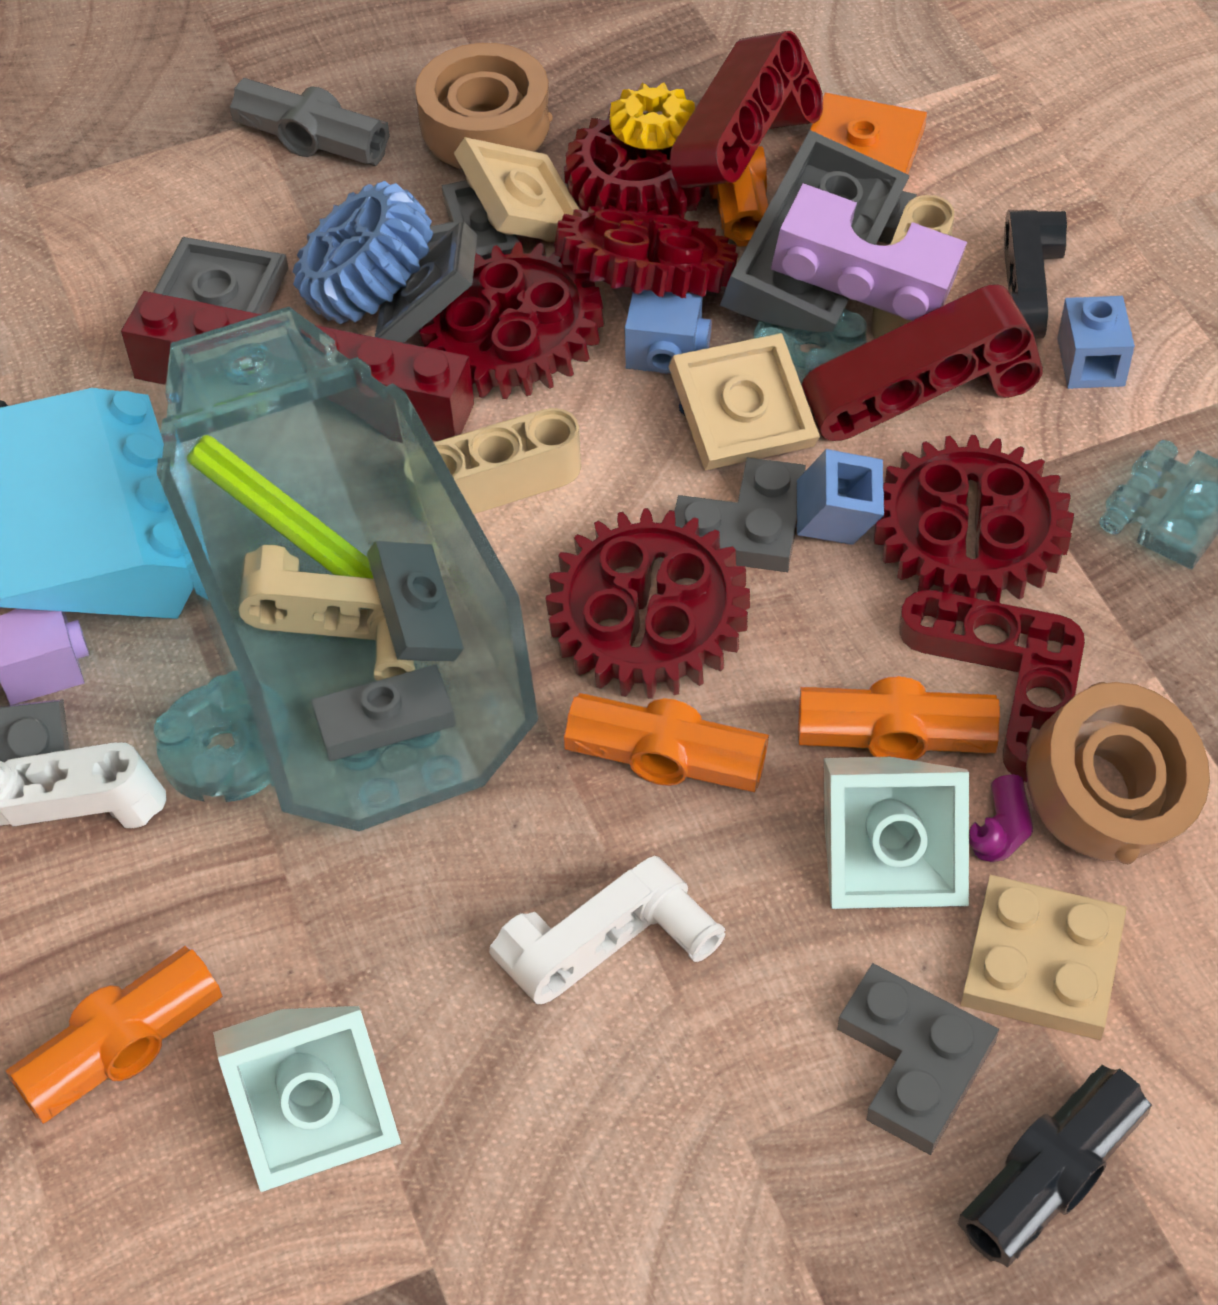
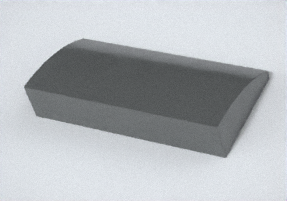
[720,130,910,332]

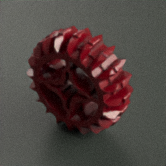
[564,111,708,218]

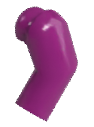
[969,774,1033,862]

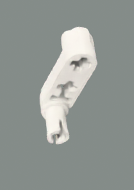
[0,742,166,828]
[489,856,726,1004]

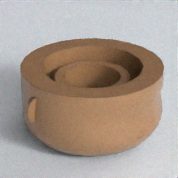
[415,43,553,170]
[1026,682,1210,865]

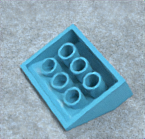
[0,388,203,619]

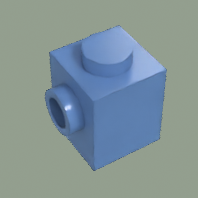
[625,290,712,374]
[1057,296,1135,389]
[797,449,884,545]

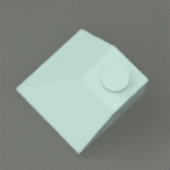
[824,757,969,909]
[213,1006,401,1192]

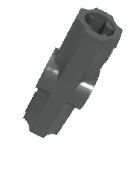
[230,78,390,166]

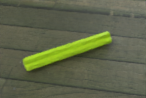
[186,435,374,579]

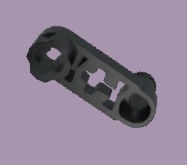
[958,210,1067,338]

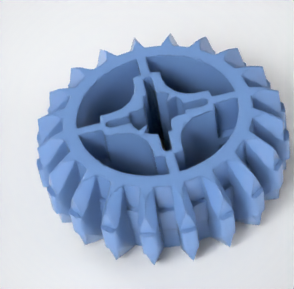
[292,181,433,324]

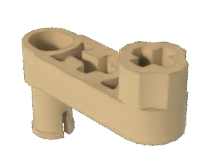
[238,545,415,681]

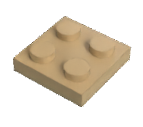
[454,137,580,242]
[669,333,820,471]
[961,875,1127,1040]

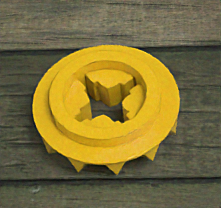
[609,82,695,150]

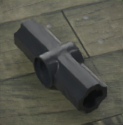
[958,1065,1152,1268]

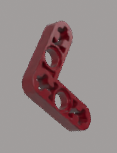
[899,590,1085,782]

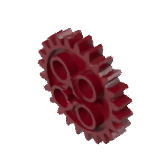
[554,205,738,298]
[419,242,605,399]
[873,435,1074,603]
[546,508,750,699]

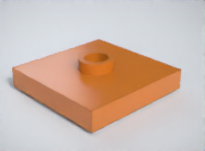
[810,92,927,174]

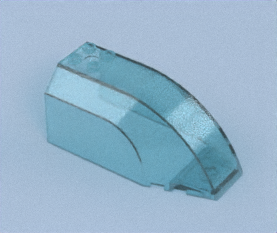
[157,306,539,832]

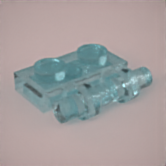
[1099,440,1218,570]

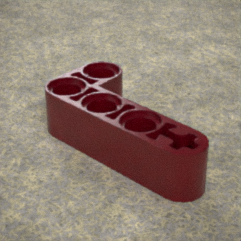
[670,30,824,189]
[801,284,1043,441]

